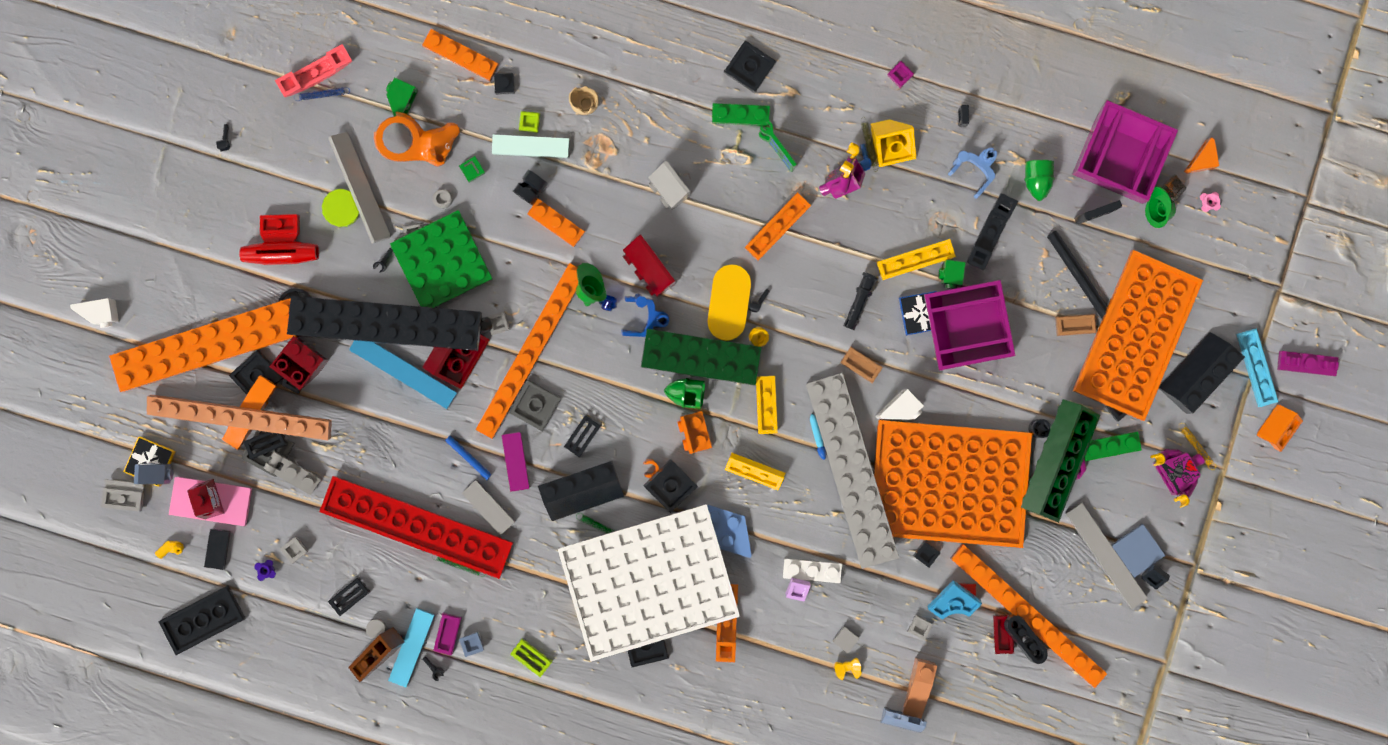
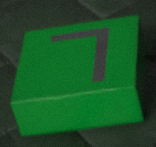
[459,156,485,183]

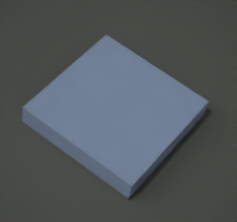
[1111,524,1165,578]

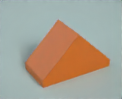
[1184,137,1219,174]

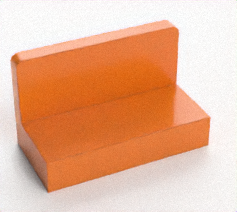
[1257,404,1303,452]

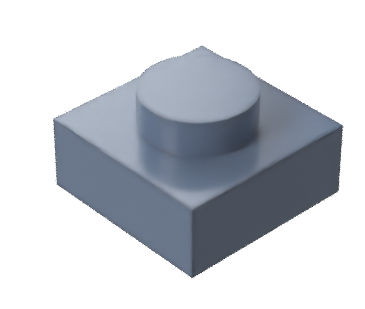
[459,632,484,657]

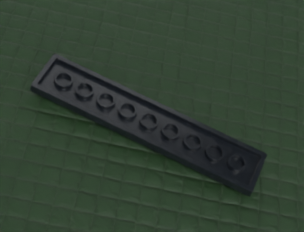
[287,296,482,351]

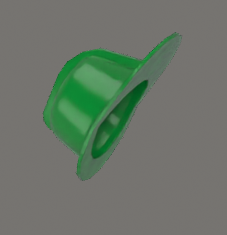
[1145,187,1176,228]
[576,263,607,306]

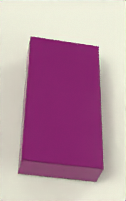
[433,613,462,656]

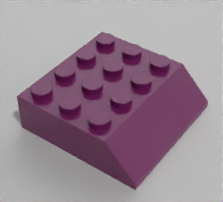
[1072,100,1178,204]
[924,280,1016,371]

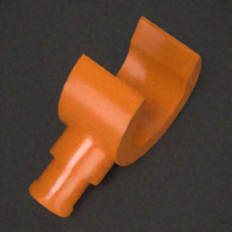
[643,459,659,478]

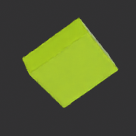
[519,111,540,133]

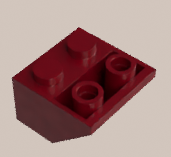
[269,336,329,390]

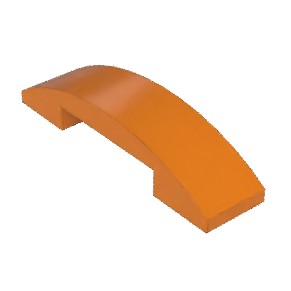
[716,584,738,663]

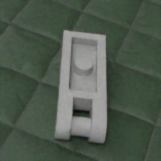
[263,451,321,495]

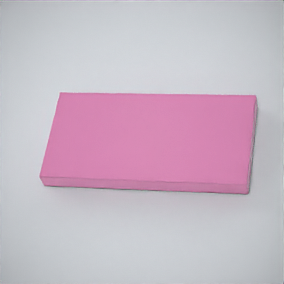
[169,477,252,526]

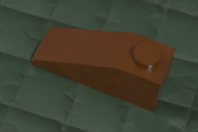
[348,627,405,682]

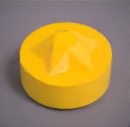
[749,327,769,347]

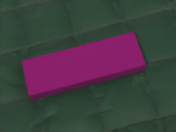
[501,432,530,492]

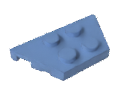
[707,505,752,558]

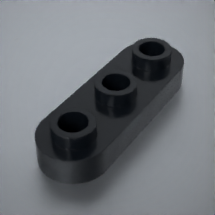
[1004,615,1048,664]

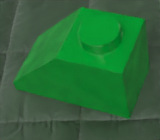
[386,77,418,125]

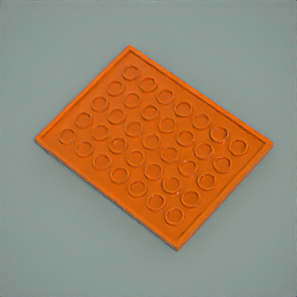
[874,420,1032,548]

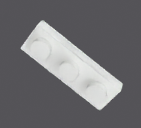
[783,558,842,583]

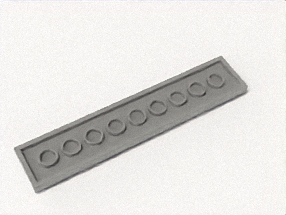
[806,373,899,569]

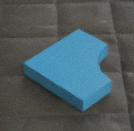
[927,580,982,620]

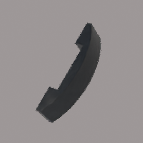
[967,193,1018,271]

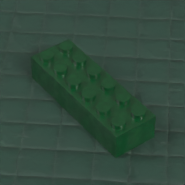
[640,329,761,386]
[1021,399,1101,523]

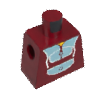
[187,479,225,520]

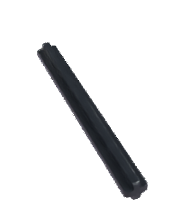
[1047,231,1108,319]

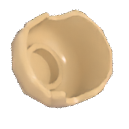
[569,86,599,115]

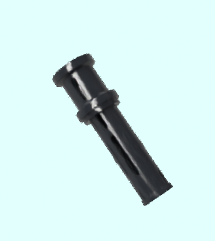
[843,272,879,331]

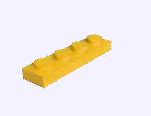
[876,239,956,281]

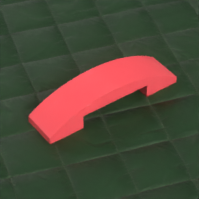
[275,44,352,98]

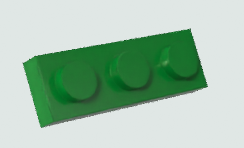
[712,103,770,126]
[1084,432,1142,461]

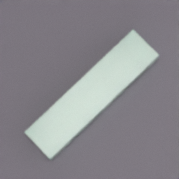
[492,135,569,158]

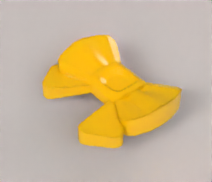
[834,658,862,680]

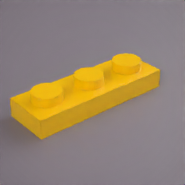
[756,376,778,434]
[725,452,785,490]

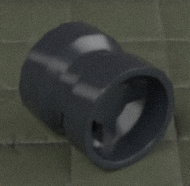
[1028,419,1051,438]

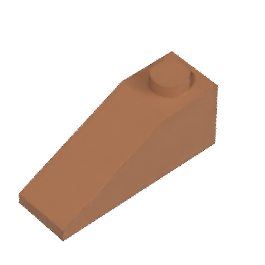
[903,658,937,719]

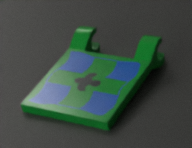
[759,121,797,172]

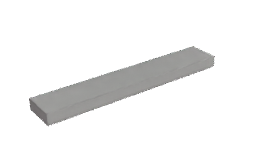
[328,132,391,244]
[1065,503,1148,609]

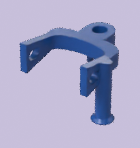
[621,293,669,337]

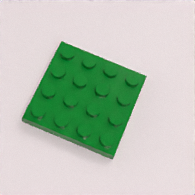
[390,210,493,308]

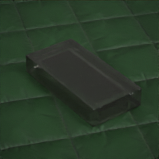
[1161,174,1187,204]

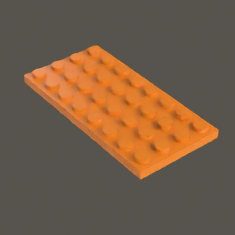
[1073,250,1203,421]

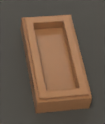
[1055,314,1096,336]
[840,347,883,383]

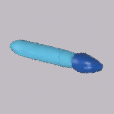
[810,414,826,460]

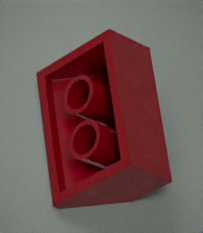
[622,234,676,298]
[422,334,490,389]

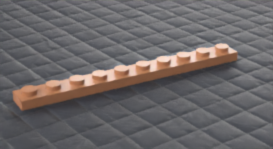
[147,395,332,440]

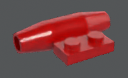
[239,214,320,265]

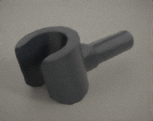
[216,124,230,152]
[373,248,393,273]
[749,289,770,313]
[422,656,444,681]

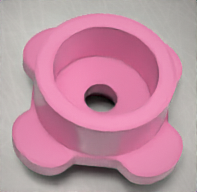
[1200,192,1221,212]

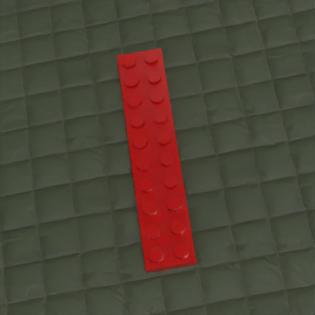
[319,476,514,579]

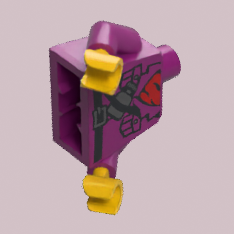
[819,142,866,199]
[1150,449,1205,508]

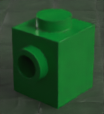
[938,260,965,289]

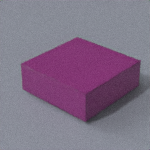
[887,61,914,88]

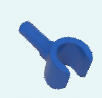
[859,144,872,171]

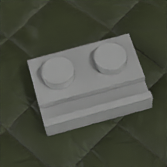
[101,479,145,511]

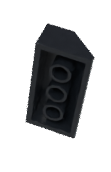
[1158,332,1245,414]
[538,461,624,521]

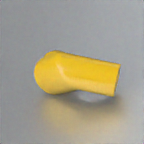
[155,540,184,559]

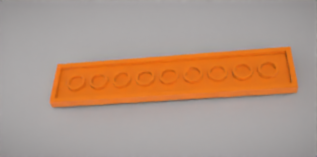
[109,298,299,392]

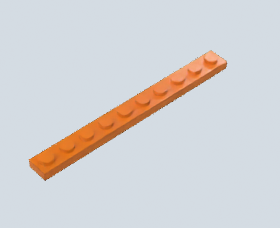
[475,263,578,439]
[950,544,1107,688]

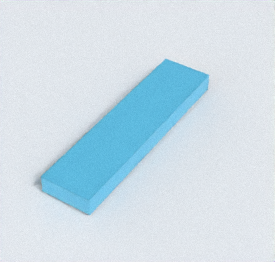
[1236,328,1279,407]
[388,608,435,688]

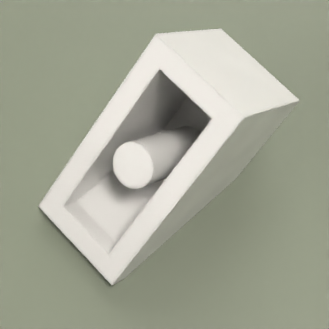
[70,298,119,328]

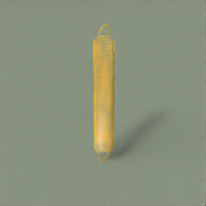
[1179,423,1216,470]

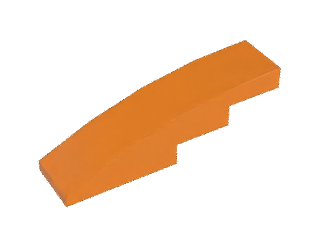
[222,375,277,450]

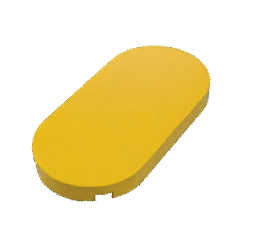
[707,265,751,341]

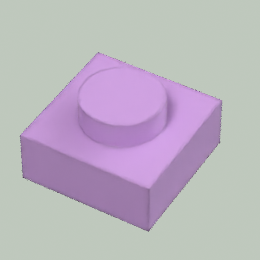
[786,578,810,602]

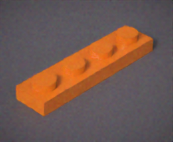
[422,29,499,81]
[745,192,811,261]

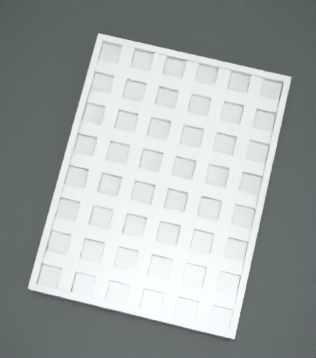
[558,504,740,662]

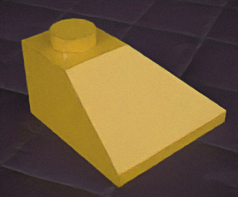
[871,119,916,167]

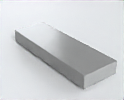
[462,480,515,535]

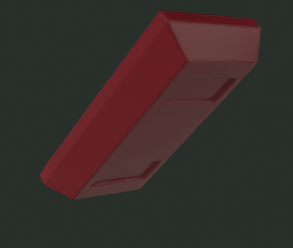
[993,615,1014,654]

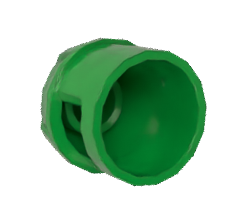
[1024,160,1055,201]
[664,378,705,409]

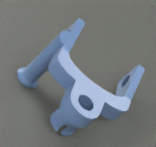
[948,148,997,199]

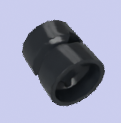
[513,169,548,206]

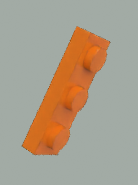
[527,199,585,247]

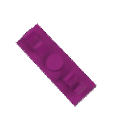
[1277,351,1339,376]

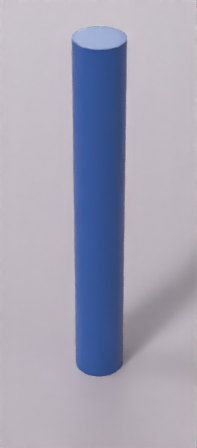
[445,435,492,480]

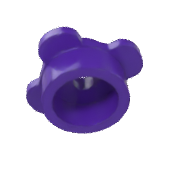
[254,560,276,581]

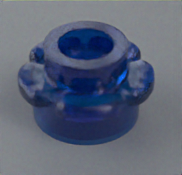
[599,295,617,311]

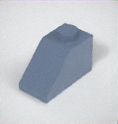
[134,463,174,484]

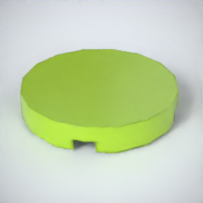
[322,189,360,228]

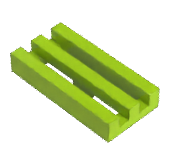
[510,638,553,678]

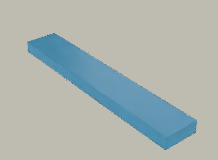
[349,341,457,409]

